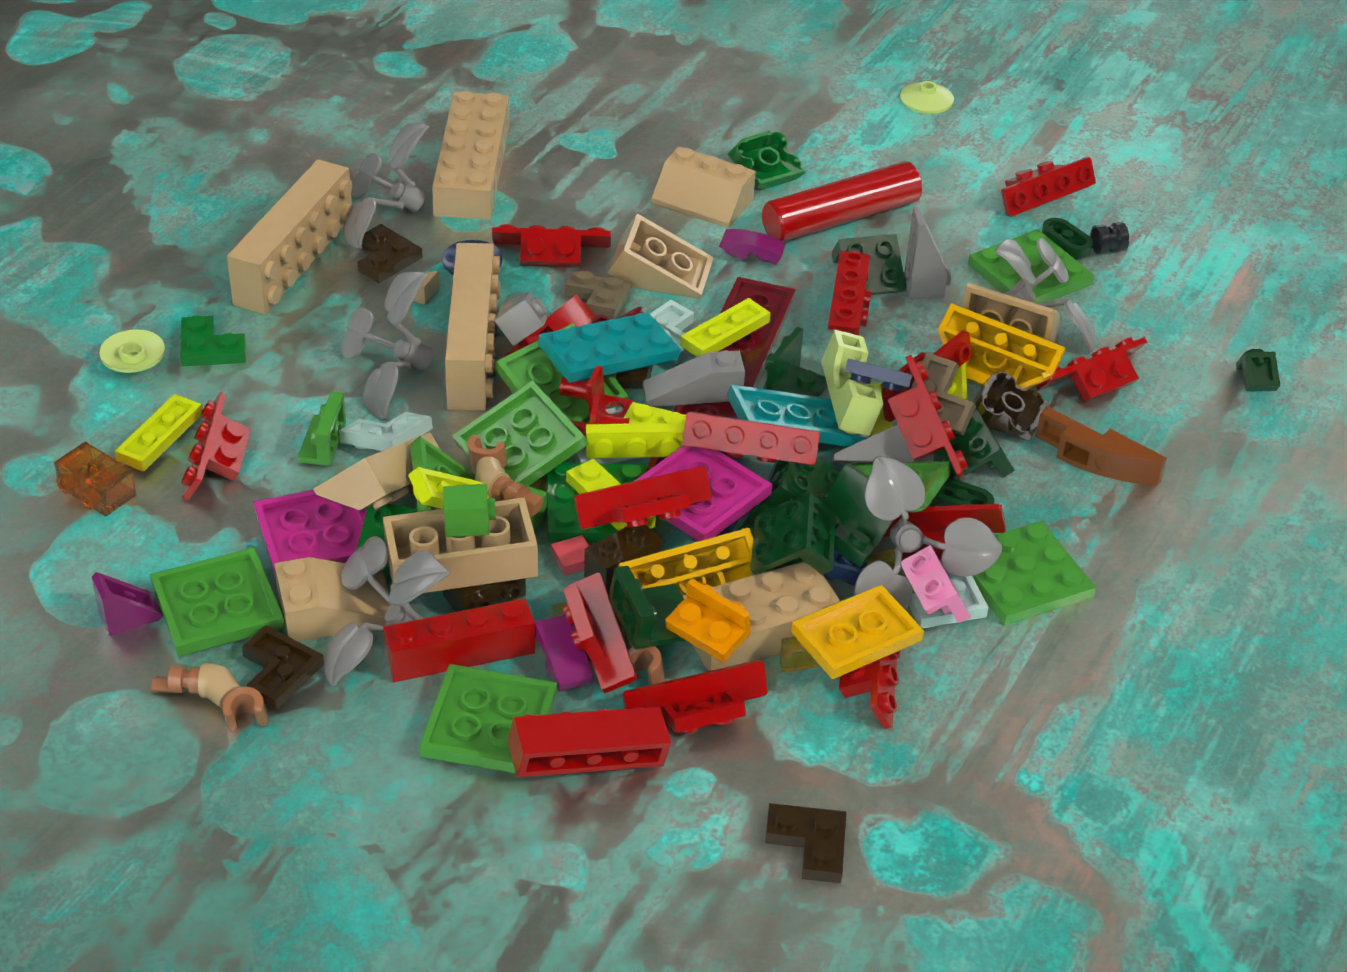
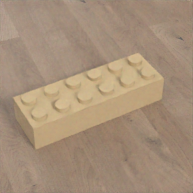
[432,91,510,220]
[227,159,353,315]
[445,243,501,411]

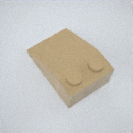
[607,214,714,299]
[274,557,391,642]

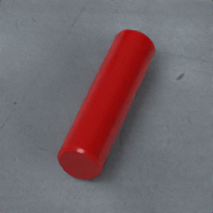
[762,161,923,242]

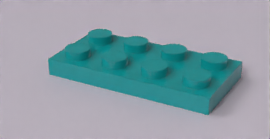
[538,312,681,383]
[727,385,867,448]

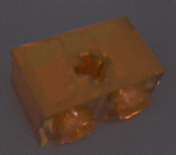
[54,441,136,517]

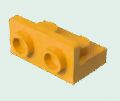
[665,579,751,663]

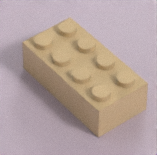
[383,497,538,593]
[683,562,841,671]

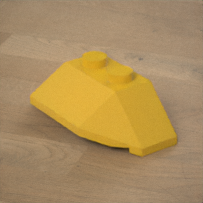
[938,303,1066,389]
[618,528,753,596]

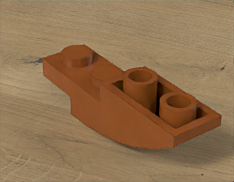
[1036,406,1167,485]

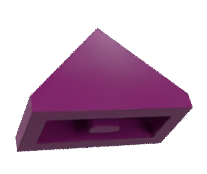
[92,572,163,636]

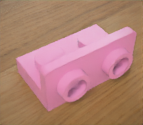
[901,545,971,624]

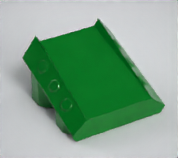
[727,131,805,190]

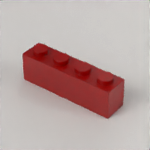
[383,598,535,683]
[507,707,671,778]

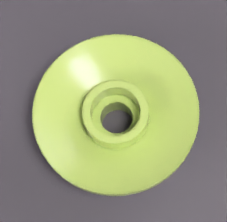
[900,81,954,114]
[99,329,165,373]

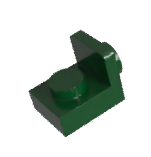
[1236,349,1280,391]

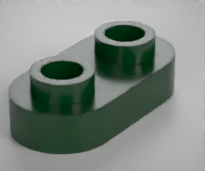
[1042,218,1093,260]
[931,477,994,506]

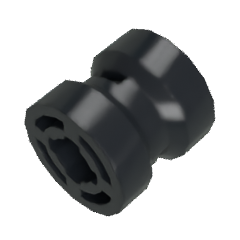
[1090,222,1129,254]

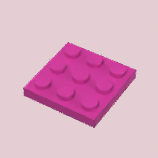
[634,445,772,541]
[253,490,366,579]

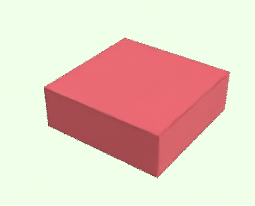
[551,535,589,575]

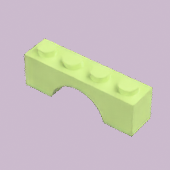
[821,330,884,436]

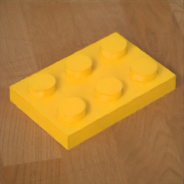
[791,584,924,680]

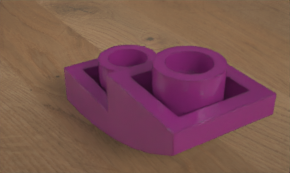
[719,229,786,265]
[535,614,593,691]

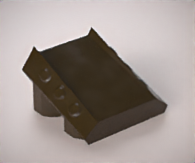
[973,372,1049,441]

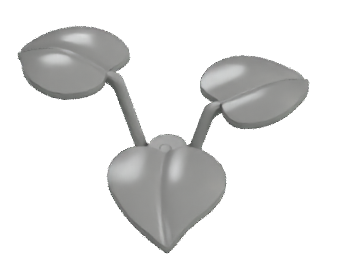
[344,123,429,249]
[994,238,1096,354]
[341,272,433,420]
[853,456,1002,610]
[324,536,450,687]

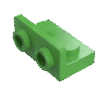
[298,392,346,466]

